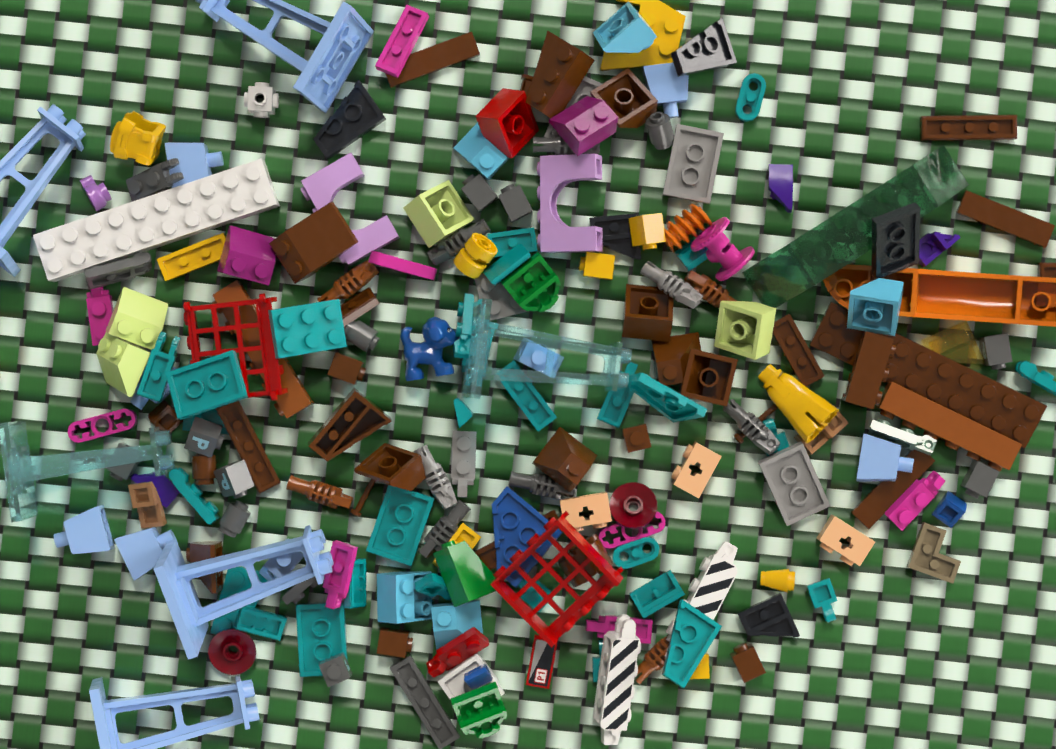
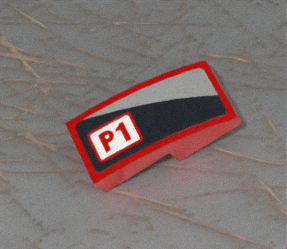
[526,634,558,689]

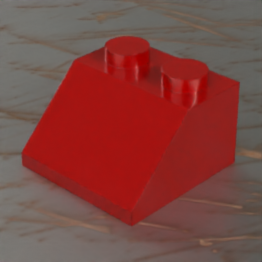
[475,88,539,158]

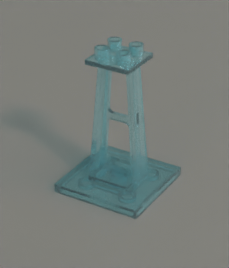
[462,298,632,399]
[0,421,175,522]

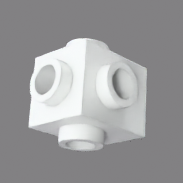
[244,82,279,118]

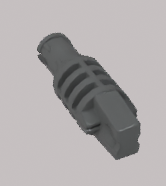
[533,134,600,155]
[427,219,491,266]
[723,399,780,455]
[508,471,576,500]
[419,500,471,559]

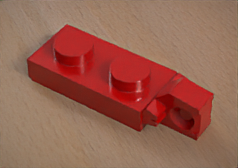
[426,627,490,678]

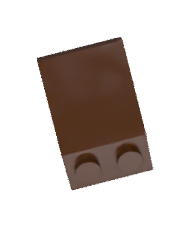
[269,201,358,284]

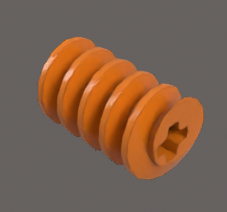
[664,204,712,254]

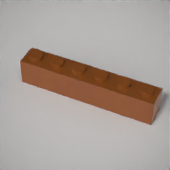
[212,280,314,418]
[876,382,1022,472]

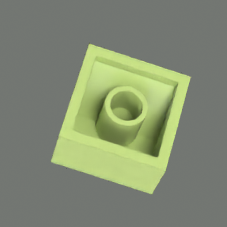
[403,180,475,248]
[106,287,168,350]
[714,301,776,360]
[96,332,150,397]

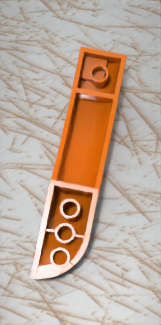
[821,263,1056,327]

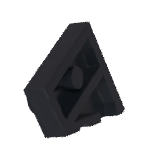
[589,213,641,260]
[737,593,800,637]

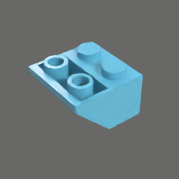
[377,571,432,624]

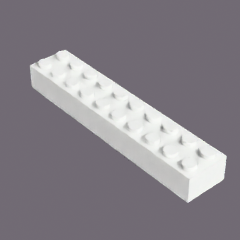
[33,159,280,282]

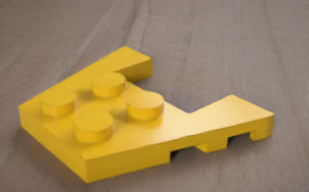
[600,0,686,71]

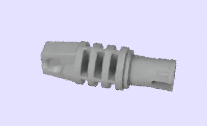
[640,261,703,309]
[413,444,457,509]

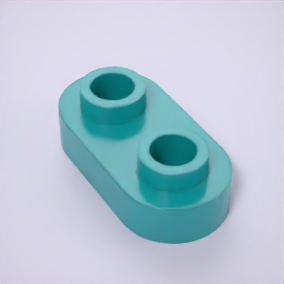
[735,73,766,122]
[612,536,659,569]

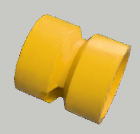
[453,233,498,279]

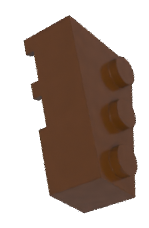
[526,31,595,118]
[841,331,896,409]
[308,388,392,461]

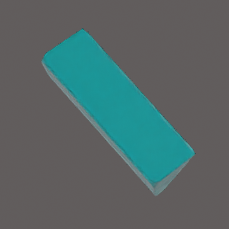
[483,244,531,286]
[453,398,474,428]

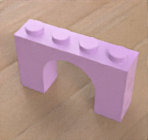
[300,153,400,266]
[537,154,603,253]

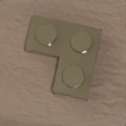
[906,522,961,584]

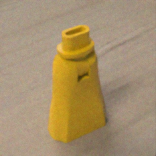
[758,364,839,443]

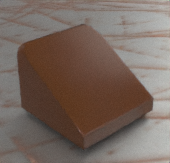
[148,400,183,437]

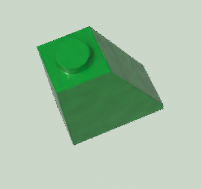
[433,540,496,607]

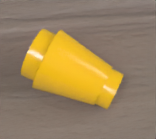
[760,569,795,593]

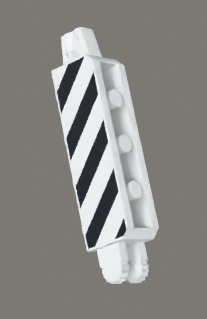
[664,541,738,659]
[593,613,641,745]

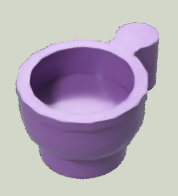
[79,175,112,211]

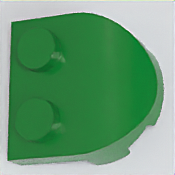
[500,252,561,312]
[450,682,507,738]

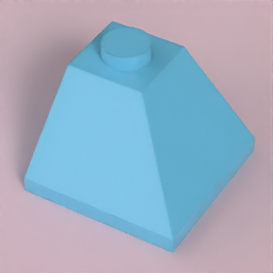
[593,1,657,53]
[454,122,509,181]
[847,278,904,336]
[431,600,483,650]

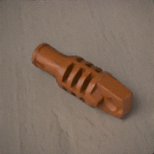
[317,259,379,302]
[684,270,737,308]
[286,475,353,509]
[634,634,669,685]

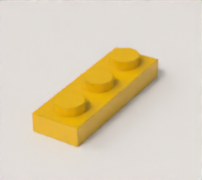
[157,233,226,282]

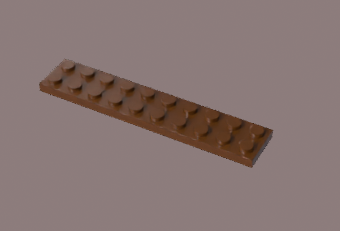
[809,301,1047,448]

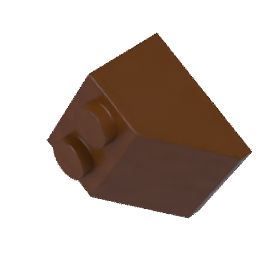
[622,284,673,342]
[680,349,738,407]

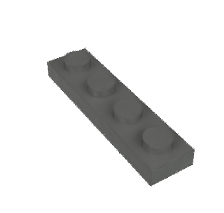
[390,655,460,749]

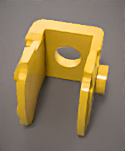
[110,111,166,166]

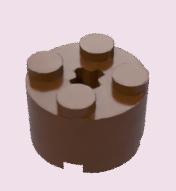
[557,533,613,587]

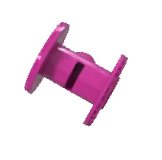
[691,217,755,281]

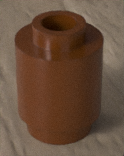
[192,453,216,485]

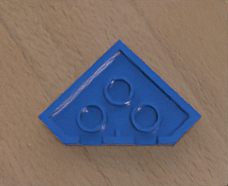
[492,486,563,588]

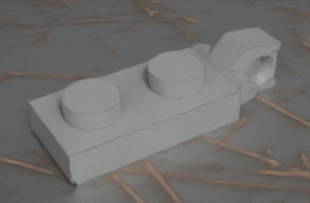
[451,431,477,497]

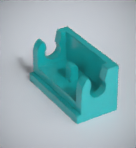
[629,570,685,619]

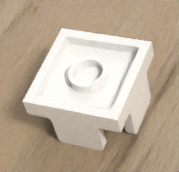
[437,653,505,699]

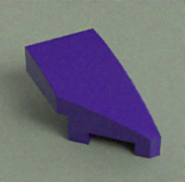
[768,164,793,213]
[919,232,961,268]
[130,471,180,508]

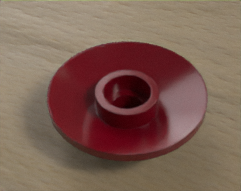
[609,482,657,528]
[208,629,256,675]

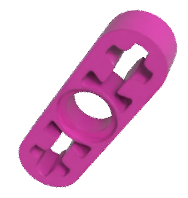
[368,251,437,281]
[68,409,138,443]
[598,511,665,549]

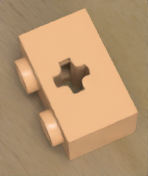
[671,442,722,498]
[560,492,612,531]
[816,514,875,567]

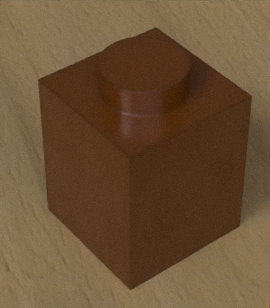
[327,352,367,385]
[621,423,651,453]
[376,627,413,658]
[730,643,766,683]

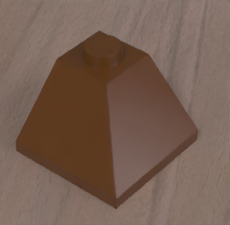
[590,68,658,128]
[651,332,701,385]
[532,427,598,492]
[354,443,426,491]
[186,541,224,594]

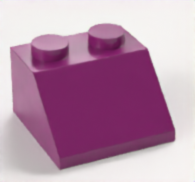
[549,96,618,156]
[217,225,275,285]

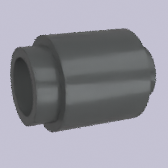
[646,112,674,150]
[344,320,380,352]
[218,500,251,538]

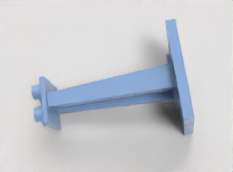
[195,0,374,113]
[0,104,86,277]
[154,525,334,660]
[89,675,260,749]

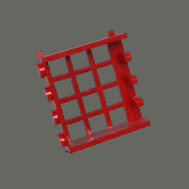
[183,293,288,401]
[490,511,624,648]

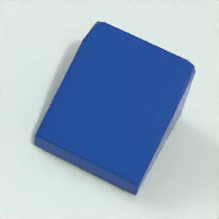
[932,491,967,528]
[464,664,493,690]

